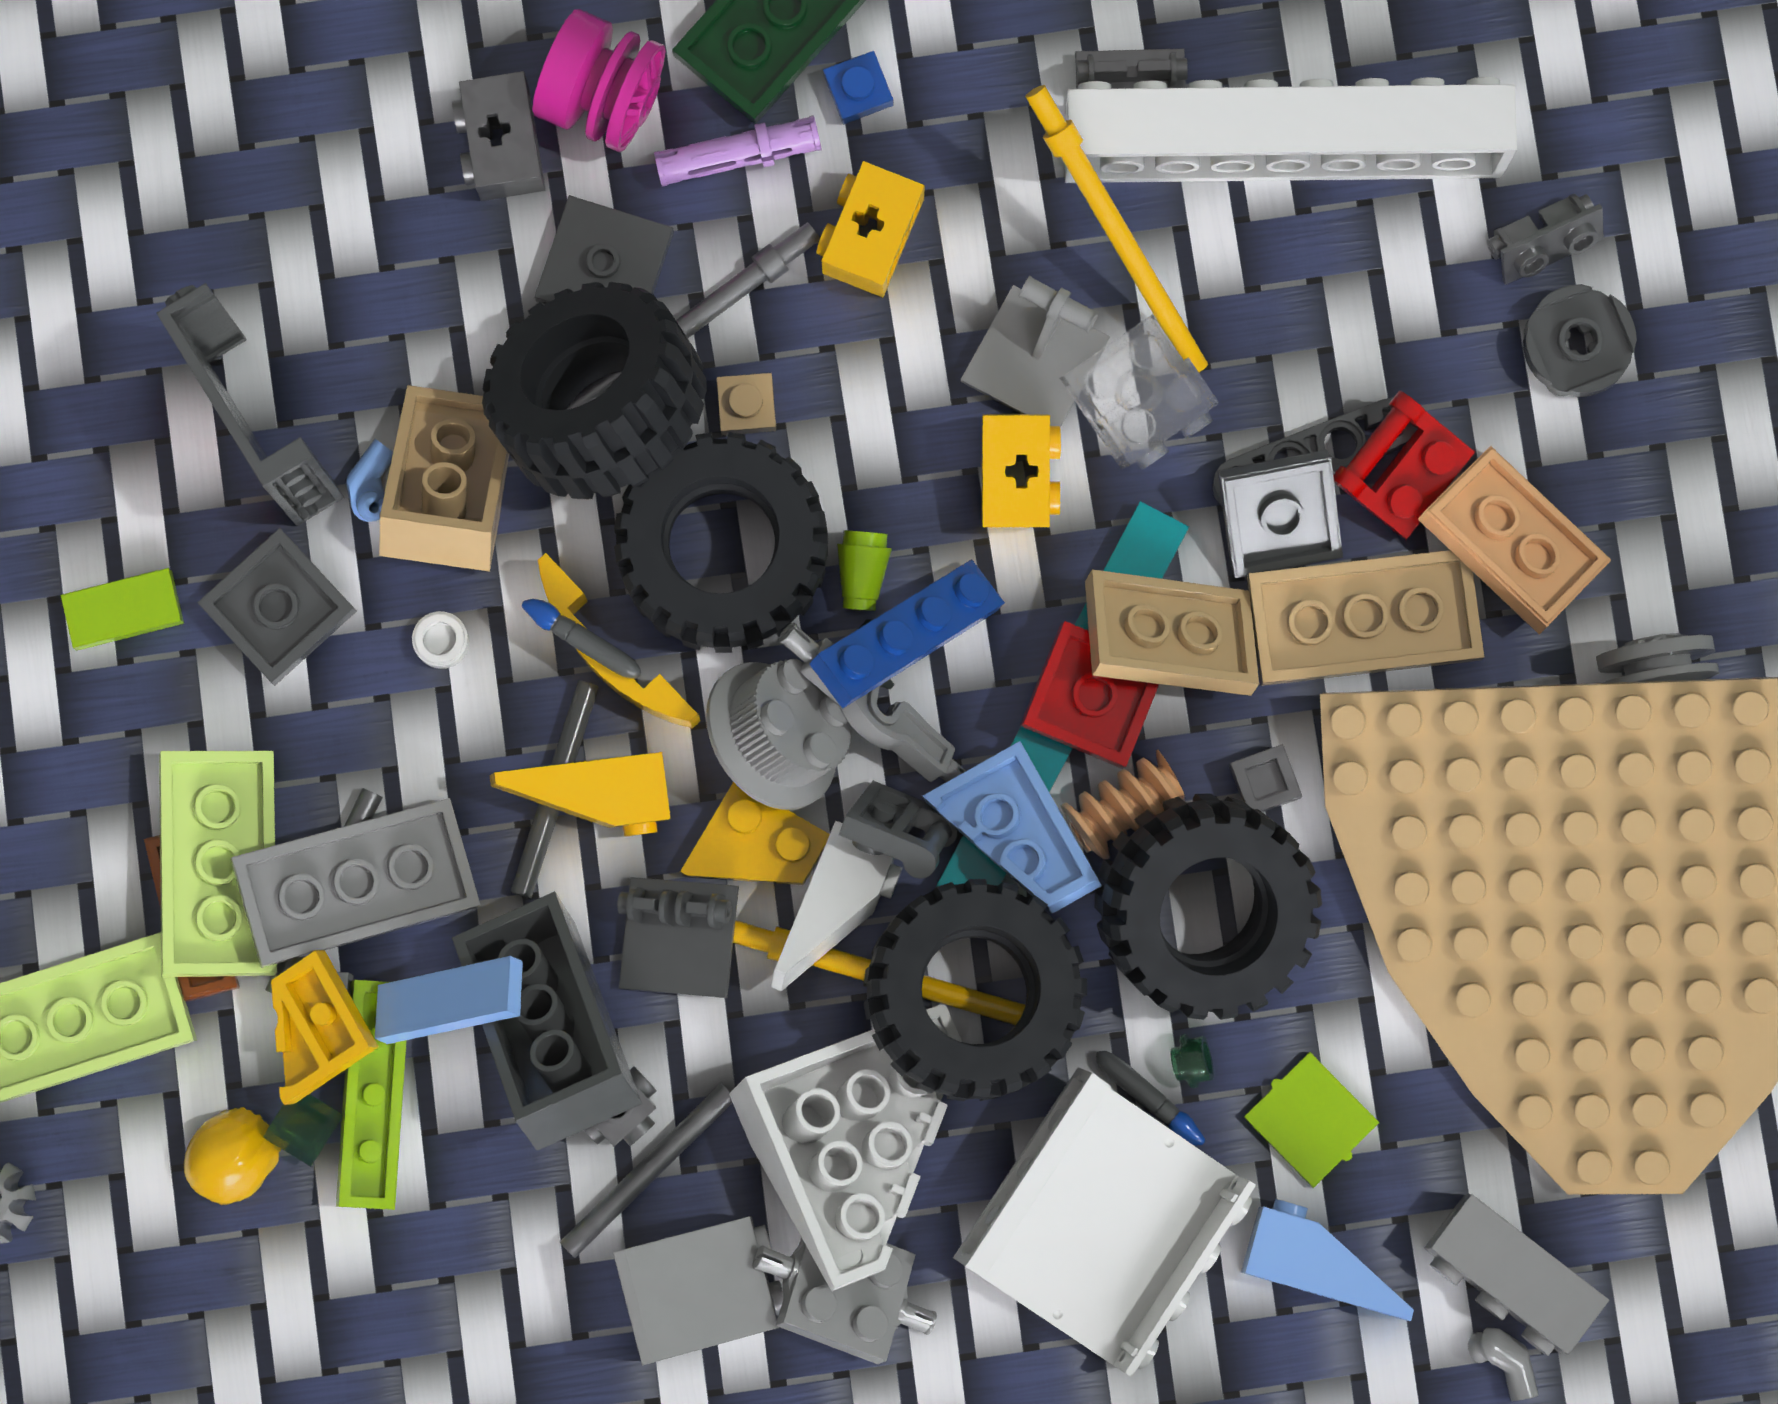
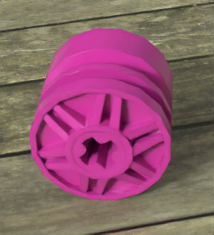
[532,9,666,152]

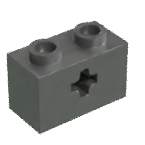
[452,71,546,201]

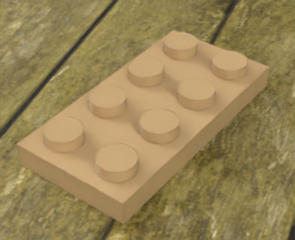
[1247,550,1484,686]

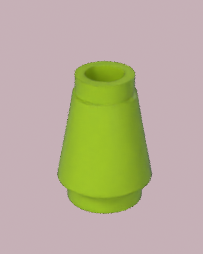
[837,530,892,611]

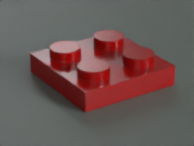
[1020,621,1159,769]

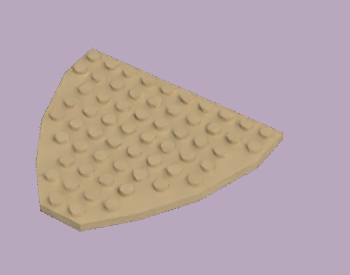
[1320,677,1778,1195]

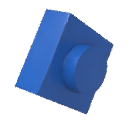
[823,51,894,125]

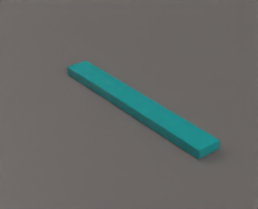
[935,501,1189,888]

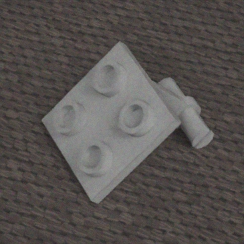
[960,276,1110,428]

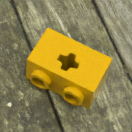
[816,161,925,298]
[982,414,1061,527]

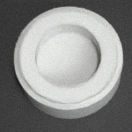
[412,611,470,669]

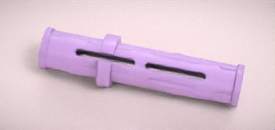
[654,115,822,187]

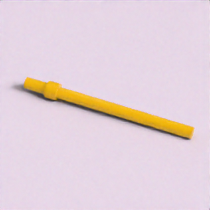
[1025,85,1208,375]
[733,920,1025,1025]

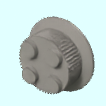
[706,659,852,810]

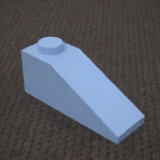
[1241,1199,1414,1321]

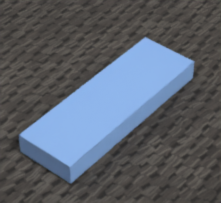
[375,956,523,1044]

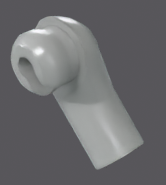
[1468,1328,1539,1401]

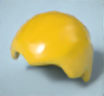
[184,1107,281,1205]

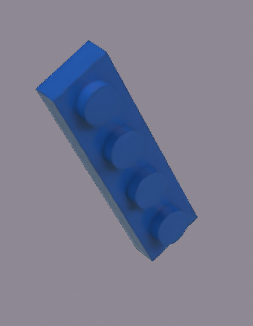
[809,559,1005,709]

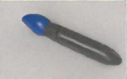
[522,599,641,679]
[1096,1051,1205,1146]

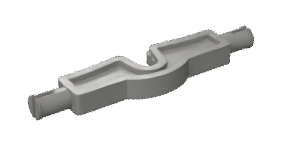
[778,623,967,782]

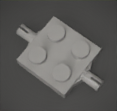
[753,1237,937,1364]

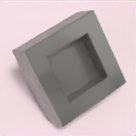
[1229,744,1302,812]

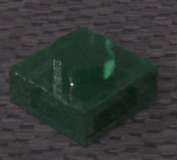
[263,1094,342,1167]

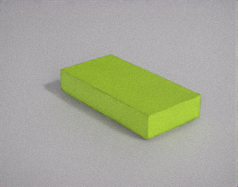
[61,568,184,651]

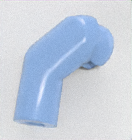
[346,439,393,522]

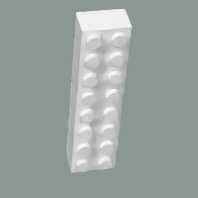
[1064,77,1517,183]

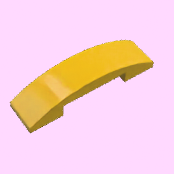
[538,553,701,728]

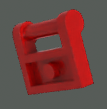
[1333,390,1475,539]

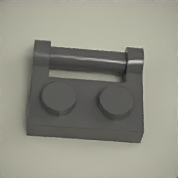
[839,780,960,879]

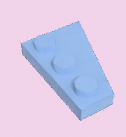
[922,741,1102,914]

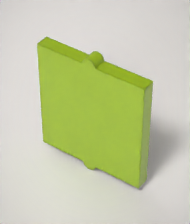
[1244,1052,1379,1188]

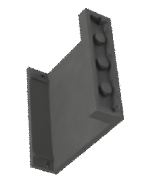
[156,283,344,526]

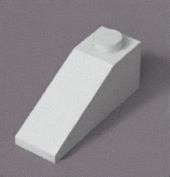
[771,821,903,991]

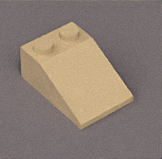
[379,385,509,572]

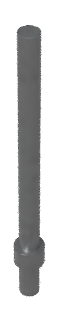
[567,222,820,409]

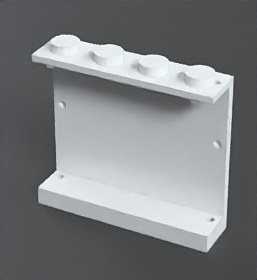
[953,1067,1256,1378]

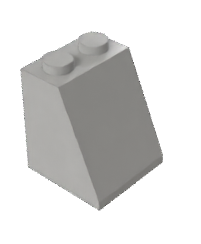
[613,1216,783,1366]

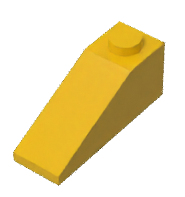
[490,752,671,837]

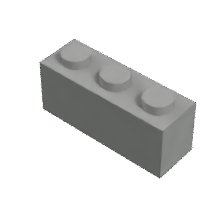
[1424,1194,1609,1356]

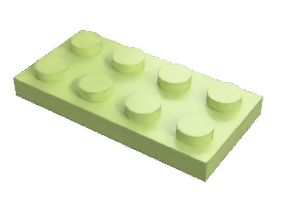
[159,751,277,977]
[0,932,197,1103]

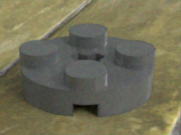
[1523,284,1637,397]

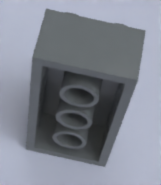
[452,891,642,1151]

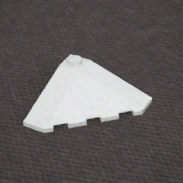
[729,1004,962,1291]

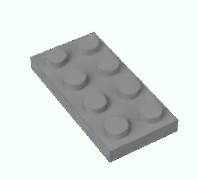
[231,798,481,968]

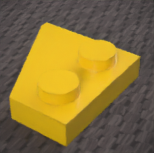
[680,782,830,885]
[271,950,379,1105]

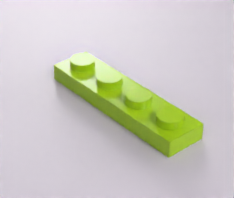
[336,980,407,1210]

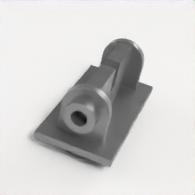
[1075,49,1188,89]
[1487,194,1604,285]

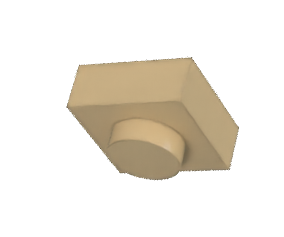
[717,373,776,435]

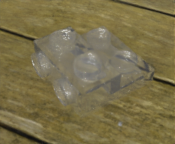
[1060,314,1219,469]

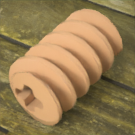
[1061,750,1185,860]

